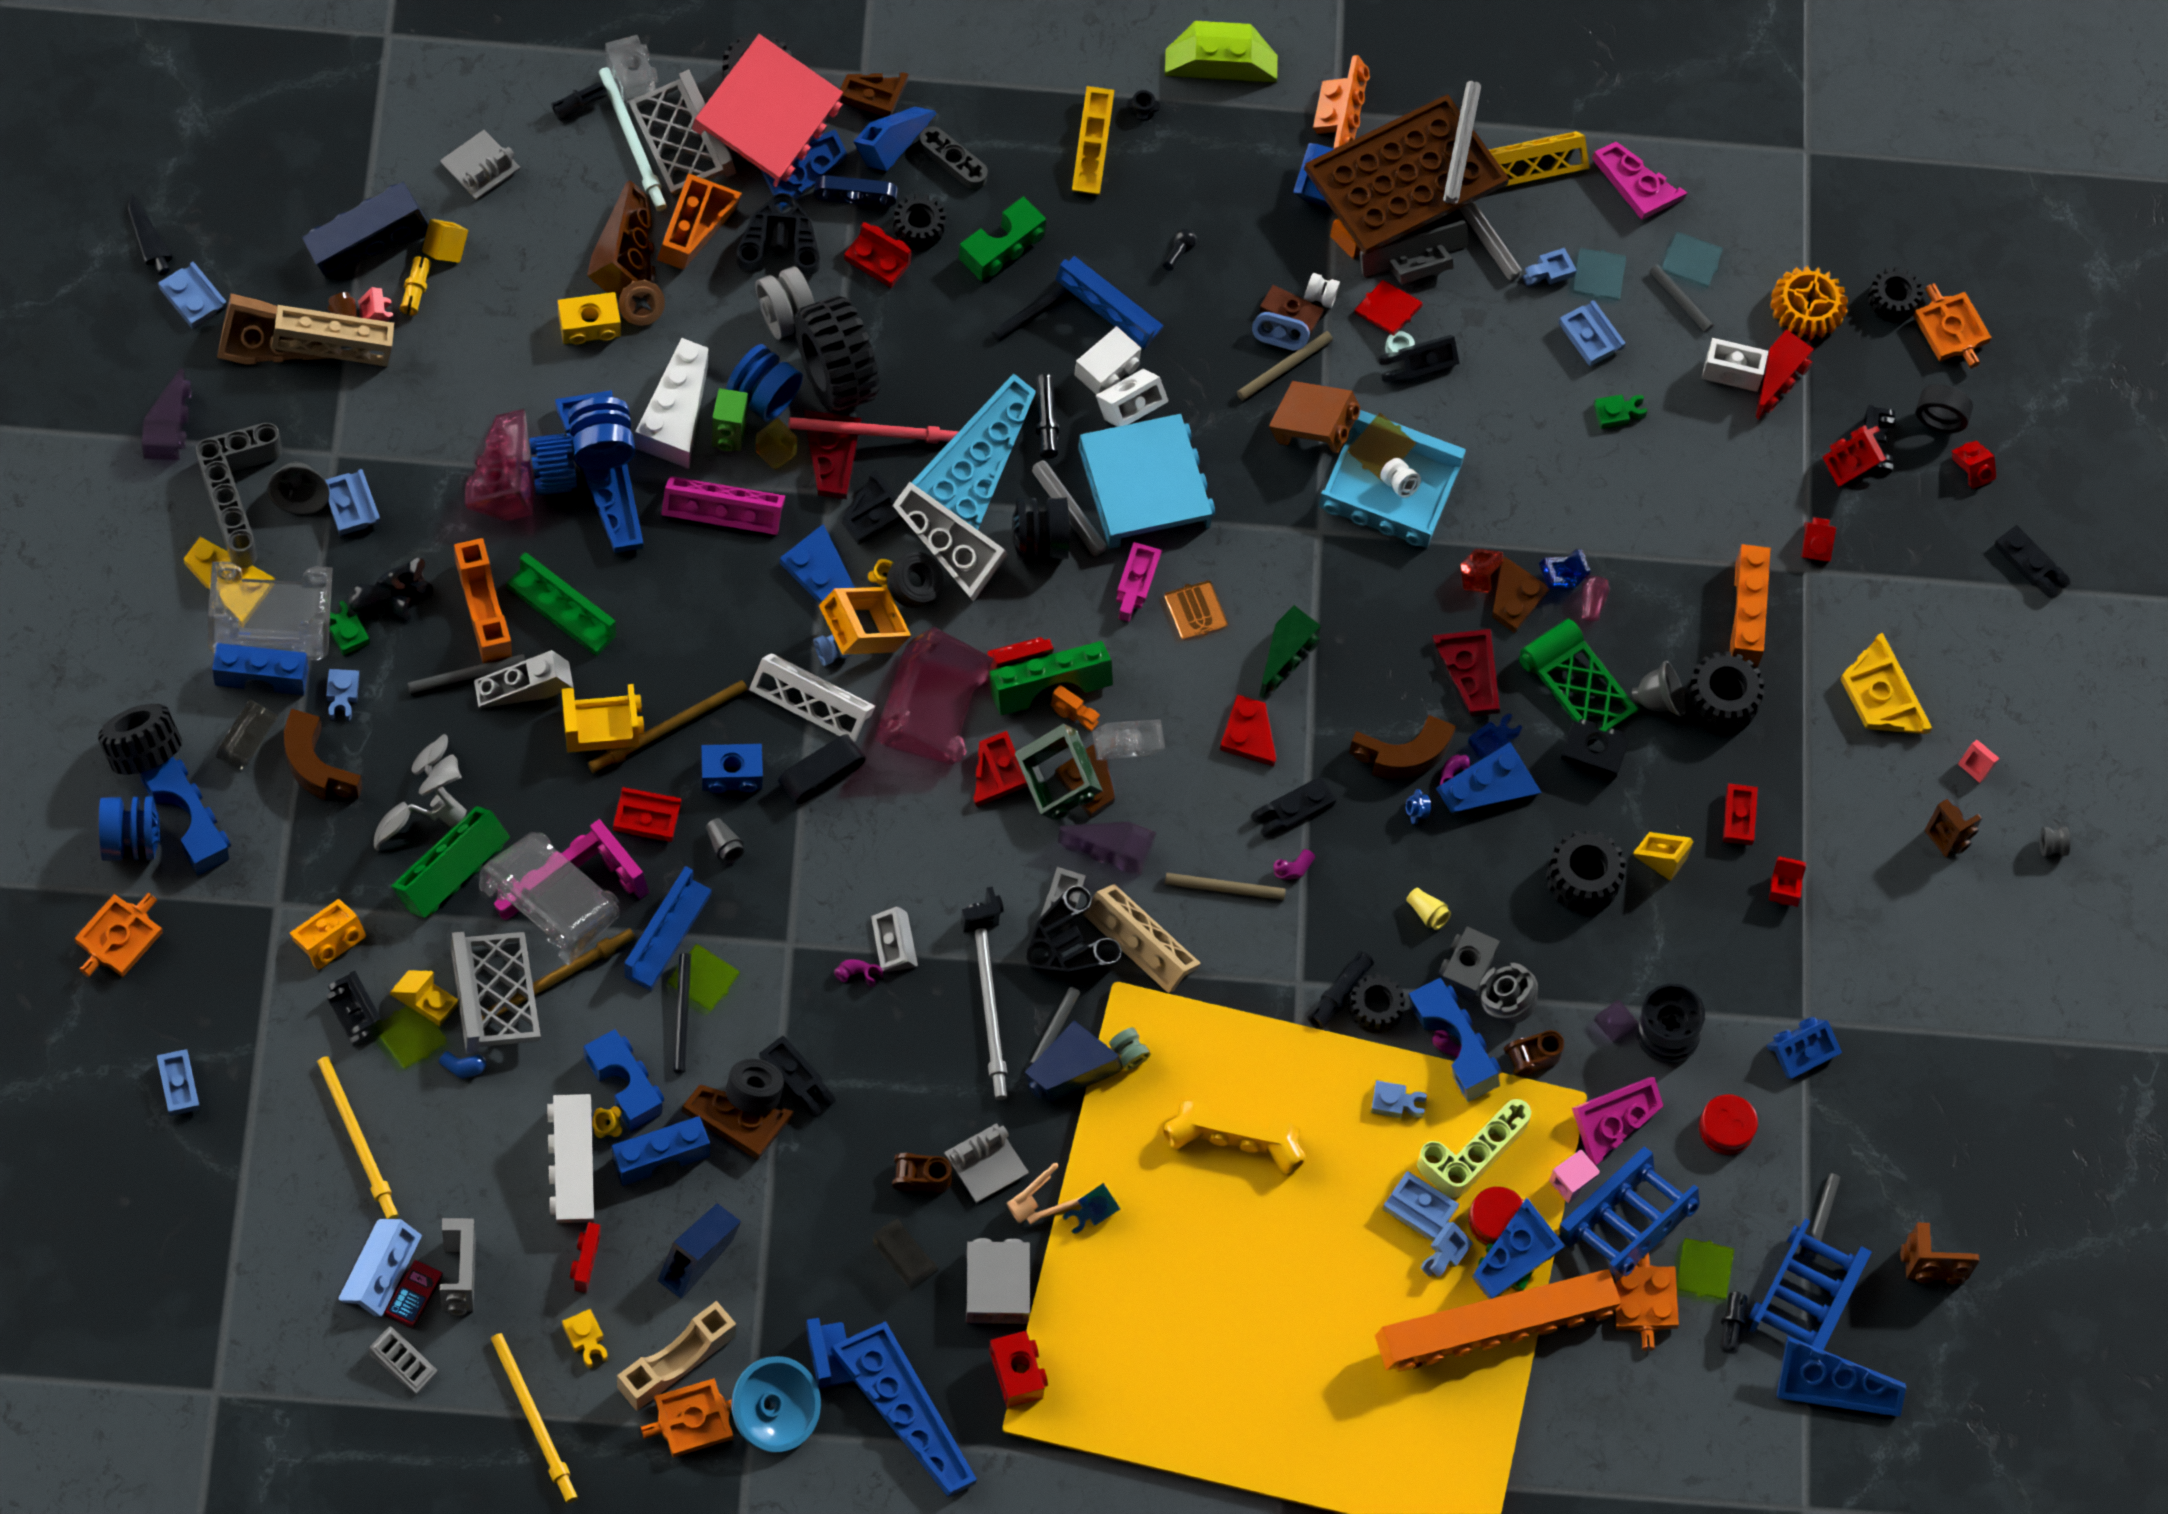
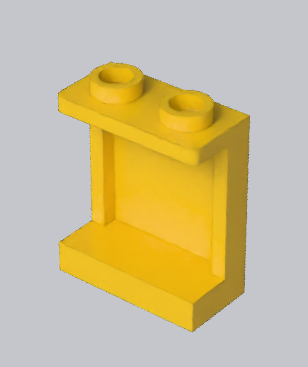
[561,684,644,753]

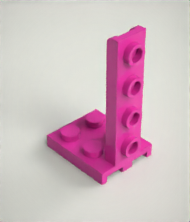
[494,819,649,920]

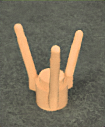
[1006,1163,1088,1225]

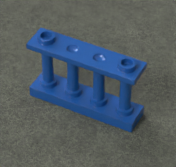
[1559,1146,1700,1283]
[1748,1218,1872,1350]

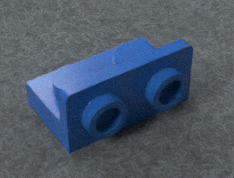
[1766,1017,1842,1079]

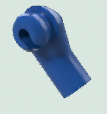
[439,1051,487,1079]

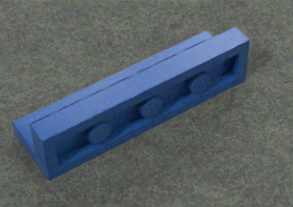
[1055,256,1164,350]
[624,866,712,991]

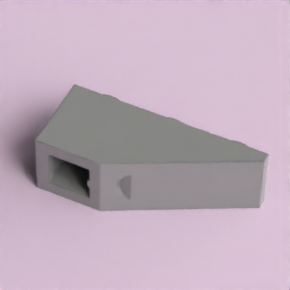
[474,650,574,708]

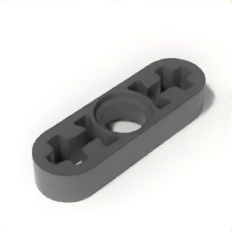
[919,126,988,190]

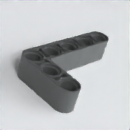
[196,423,282,568]

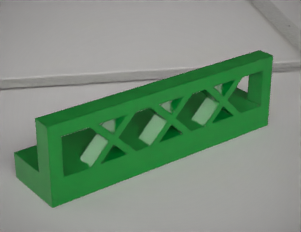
[506,552,616,657]

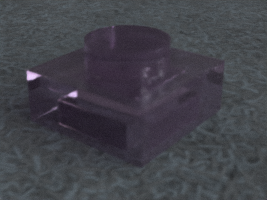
[1594,999,1638,1043]

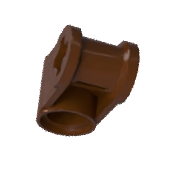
[1503,1030,1565,1077]
[892,1153,952,1193]

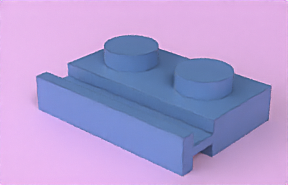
[158,262,227,329]
[1558,300,1626,367]
[325,469,381,536]
[1382,1171,1459,1242]

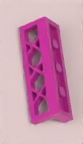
[661,476,785,535]

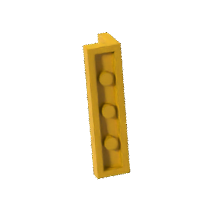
[1489,131,1590,186]

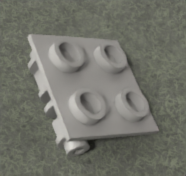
[440,130,521,200]
[944,1123,1029,1203]

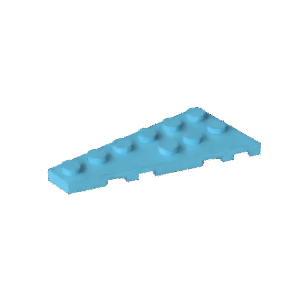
[911,373,1036,530]

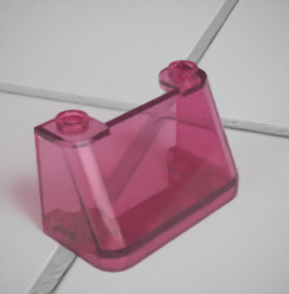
[875,626,993,765]

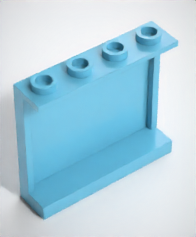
[1319,410,1466,548]
[1078,414,1215,549]

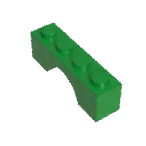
[989,641,1113,716]

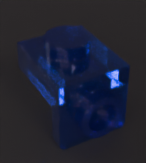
[1539,549,1591,588]

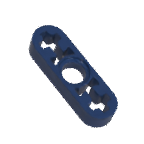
[814,176,898,207]

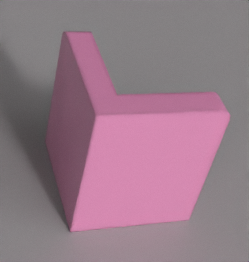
[1549,1149,1600,1204]

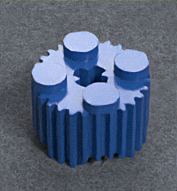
[529,433,577,495]

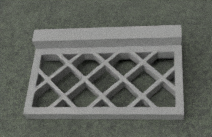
[628,70,736,196]
[451,932,541,1053]

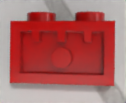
[844,222,911,288]
[1822,425,1886,487]
[987,637,1054,670]

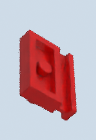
[613,787,681,842]

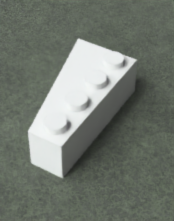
[635,338,708,469]
[892,482,1008,602]
[547,1094,594,1223]

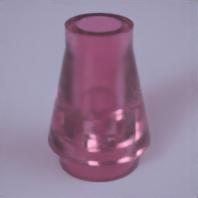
[1582,576,1611,621]

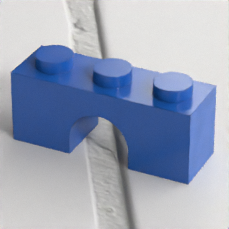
[212,643,309,695]
[583,1029,665,1132]
[611,1116,710,1186]

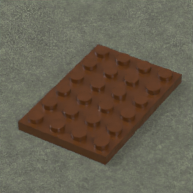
[1304,94,1509,255]

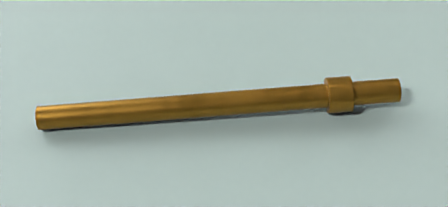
[588,680,747,773]
[482,928,635,1021]

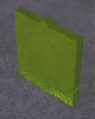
[667,943,740,1012]
[380,1006,447,1069]
[1676,1238,1735,1300]

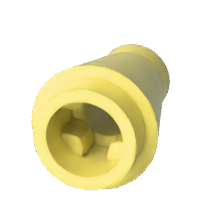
[1406,888,1451,930]

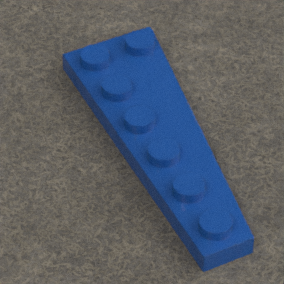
[555,390,644,553]
[830,1321,977,1497]

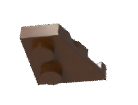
[1492,556,1550,633]

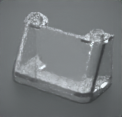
[208,561,333,660]
[479,832,619,965]

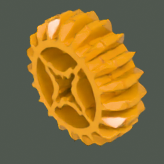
[1770,265,1848,341]

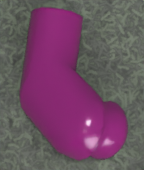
[1273,849,1315,880]

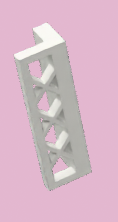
[749,653,875,742]

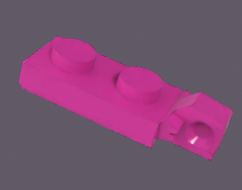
[1116,542,1162,622]

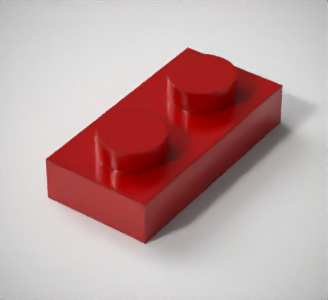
[1723,783,1758,846]
[570,1222,601,1293]

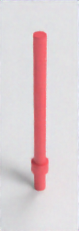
[788,417,959,444]

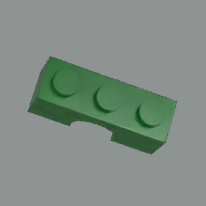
[958,196,1047,281]

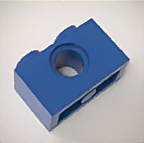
[701,744,763,793]

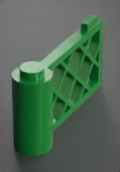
[1519,618,1638,743]

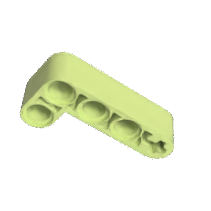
[1417,1099,1531,1198]

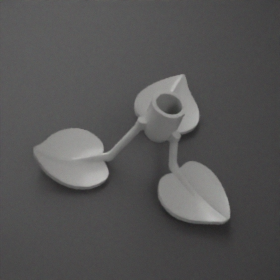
[374,734,467,851]

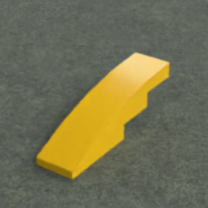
[1072,86,1115,195]

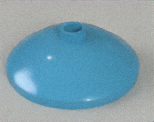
[731,1356,821,1452]

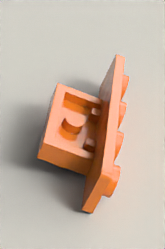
[1313,55,1370,149]

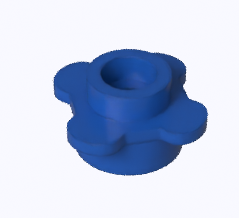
[1406,789,1431,824]

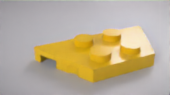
[1840,633,1932,734]

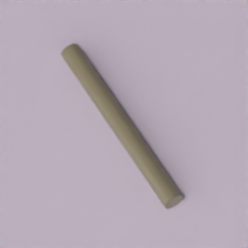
[1237,331,1333,401]
[1165,873,1286,900]

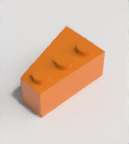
[657,173,742,270]

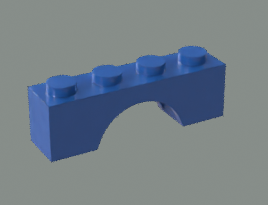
[139,756,231,876]
[1408,977,1502,1102]

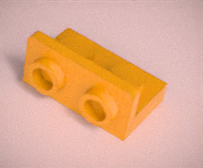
[289,899,366,970]

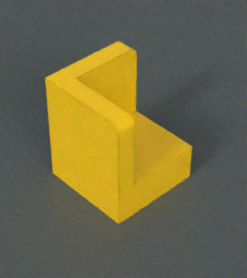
[422,219,468,263]

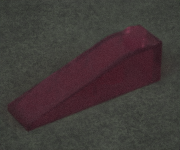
[465,409,534,521]

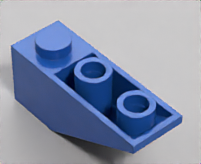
[853,107,937,171]

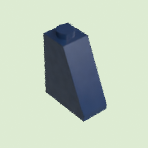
[1025,1020,1123,1103]
[657,1203,741,1299]

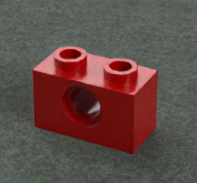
[989,1330,1048,1408]

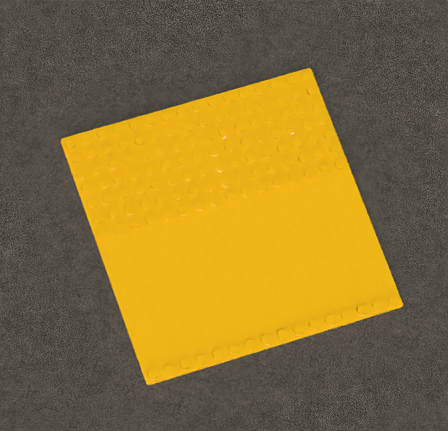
[1002,982,1587,1514]

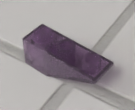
[142,368,191,460]
[1058,821,1156,875]

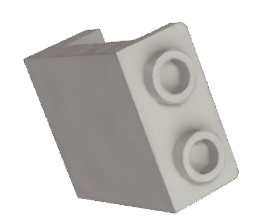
[440,1218,476,1315]
[966,1238,1030,1324]

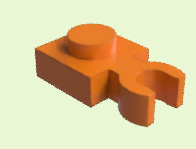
[1051,685,1100,732]

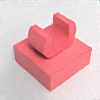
[358,287,393,322]
[1958,740,2000,783]

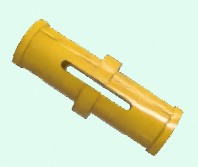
[399,256,431,315]

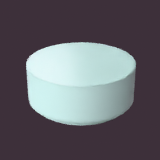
[1385,331,1415,353]

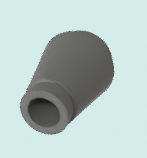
[706,818,744,863]

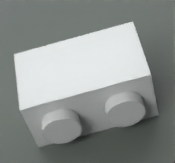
[1074,326,1141,395]

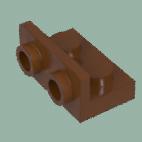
[1924,799,1983,857]

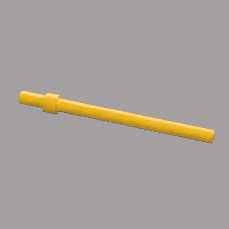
[317,1056,399,1219]
[491,1333,578,1503]

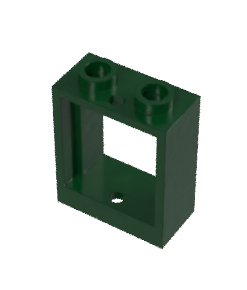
[1015,724,1103,820]

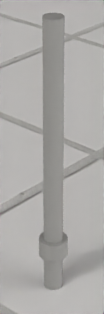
[975,928,1007,1100]

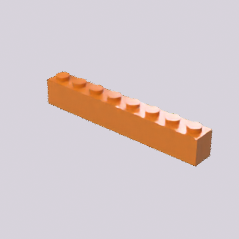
[1375,1269,1621,1372]

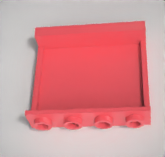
[692,34,843,187]

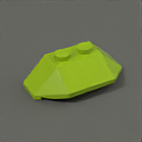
[1165,21,1278,82]

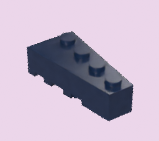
[302,181,429,276]

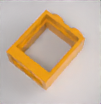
[819,587,911,655]

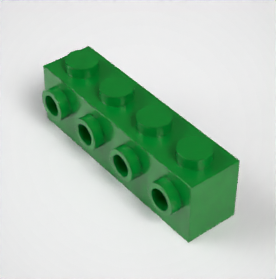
[391,806,510,918]

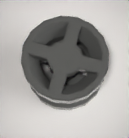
[2040,827,2070,856]

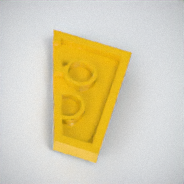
[184,536,276,628]

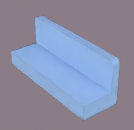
[339,1219,422,1317]

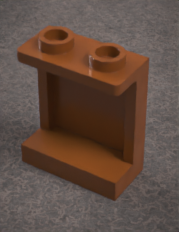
[1269,381,1361,453]

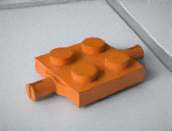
[1913,283,1992,369]
[74,893,163,977]
[1614,1252,1679,1351]
[640,1378,733,1458]

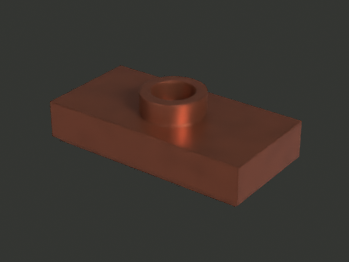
[1259,285,1324,335]

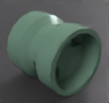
[1109,1027,1151,1070]

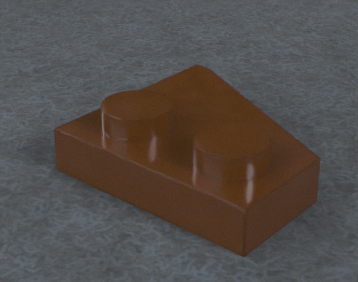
[840,72,909,117]
[1054,739,1115,818]

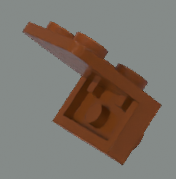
[1900,1222,1980,1284]

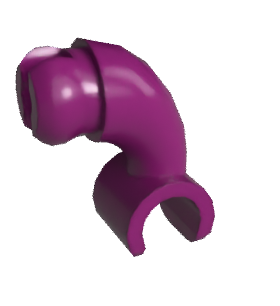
[1439,754,1470,786]
[834,959,883,987]
[1432,1030,1462,1059]

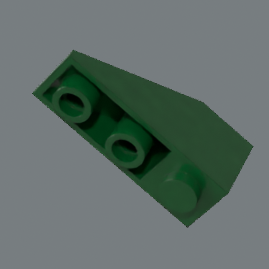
[1259,605,1321,698]

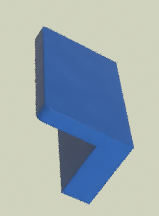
[806,1318,854,1389]

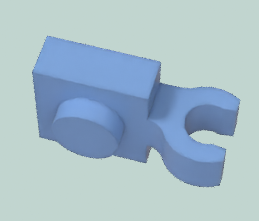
[1522,248,1577,287]
[1420,1222,1473,1277]

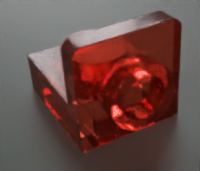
[1460,548,1503,593]

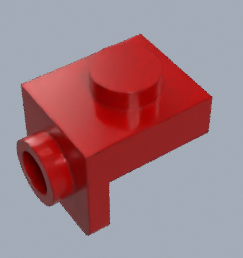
[1951,440,1996,489]
[1801,517,1836,562]
[1769,856,1806,907]

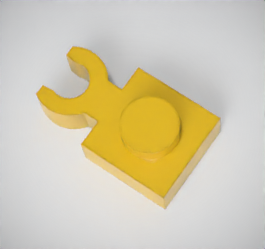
[562,1309,608,1369]

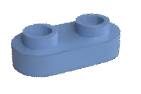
[1252,312,1310,350]

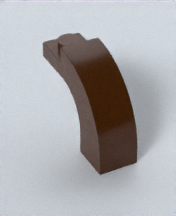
[284,708,363,800]
[1349,715,1456,780]

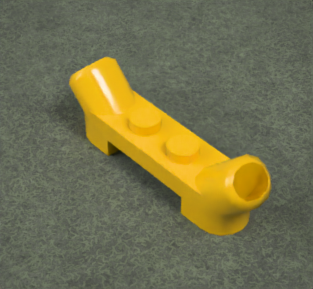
[1163,1101,1305,1173]

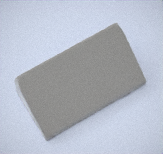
[871,906,918,972]

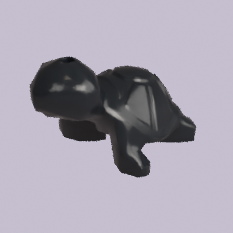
[348,557,433,621]

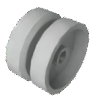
[755,266,815,340]

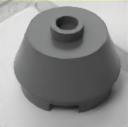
[1480,963,1538,1024]

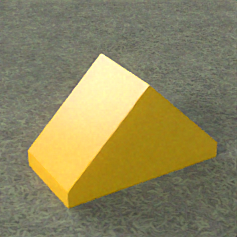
[1633,832,1693,881]

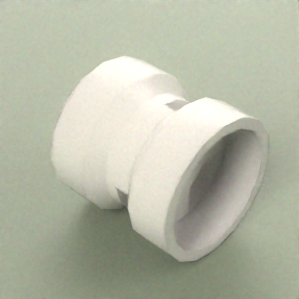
[1304,272,1340,309]
[1380,458,1421,498]

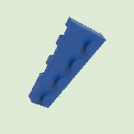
[1776,1336,1906,1417]

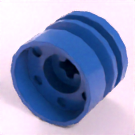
[726,344,803,422]
[568,397,635,471]
[99,796,160,861]

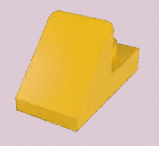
[390,970,458,1027]

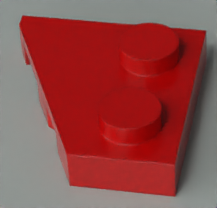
[1220,694,1276,767]
[973,731,1028,807]

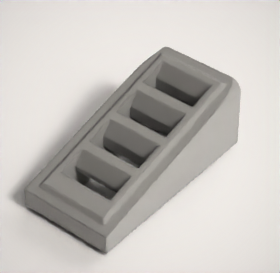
[369,1326,438,1395]

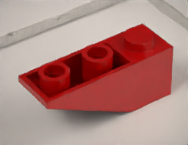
[1755,329,1814,419]

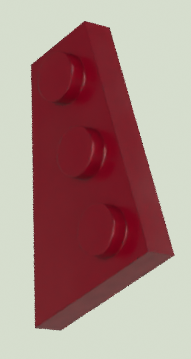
[804,410,861,500]
[1432,629,1500,717]

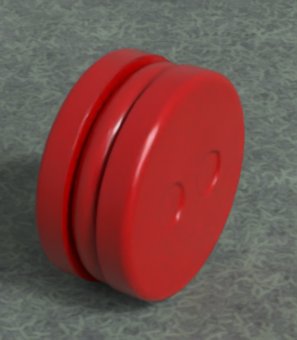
[1699,1094,1758,1155]
[1468,1186,1524,1246]

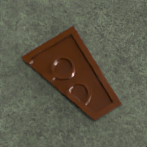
[681,1085,793,1160]

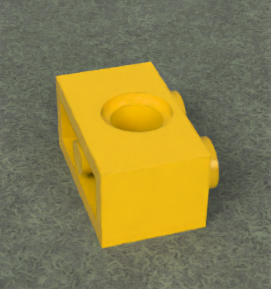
[558,292,621,345]

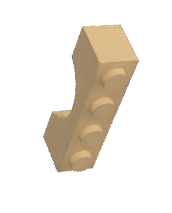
[617,1301,736,1411]

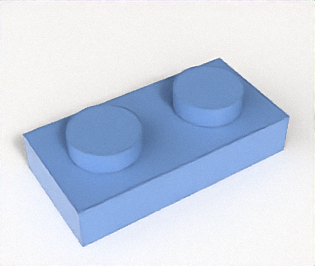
[157,1049,200,1116]

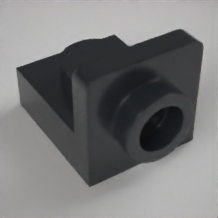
[961,886,1004,933]

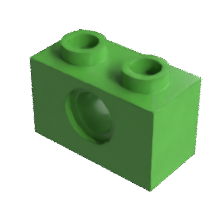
[712,388,748,451]

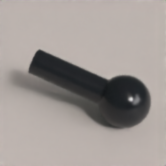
[1163,229,1197,271]

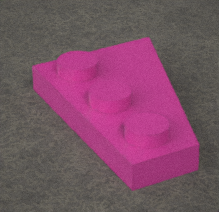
[1592,142,1687,220]
[1572,1077,1664,1166]

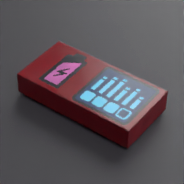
[385,1260,443,1329]

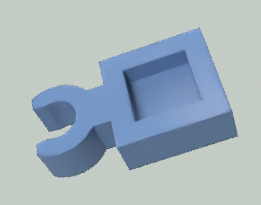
[326,669,360,721]
[1371,1080,1427,1118]

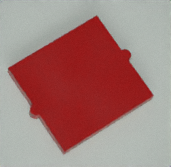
[1354,280,1423,336]

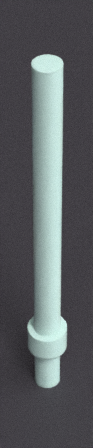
[599,67,667,211]

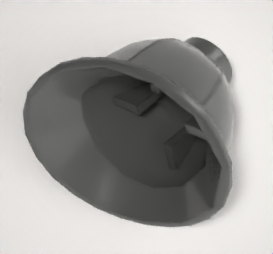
[267,461,330,515]
[1632,661,1687,717]

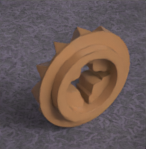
[618,279,665,326]

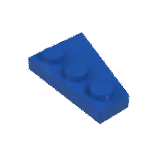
[760,129,848,213]
[779,524,855,604]
[1436,742,1542,814]
[1472,1198,1565,1299]

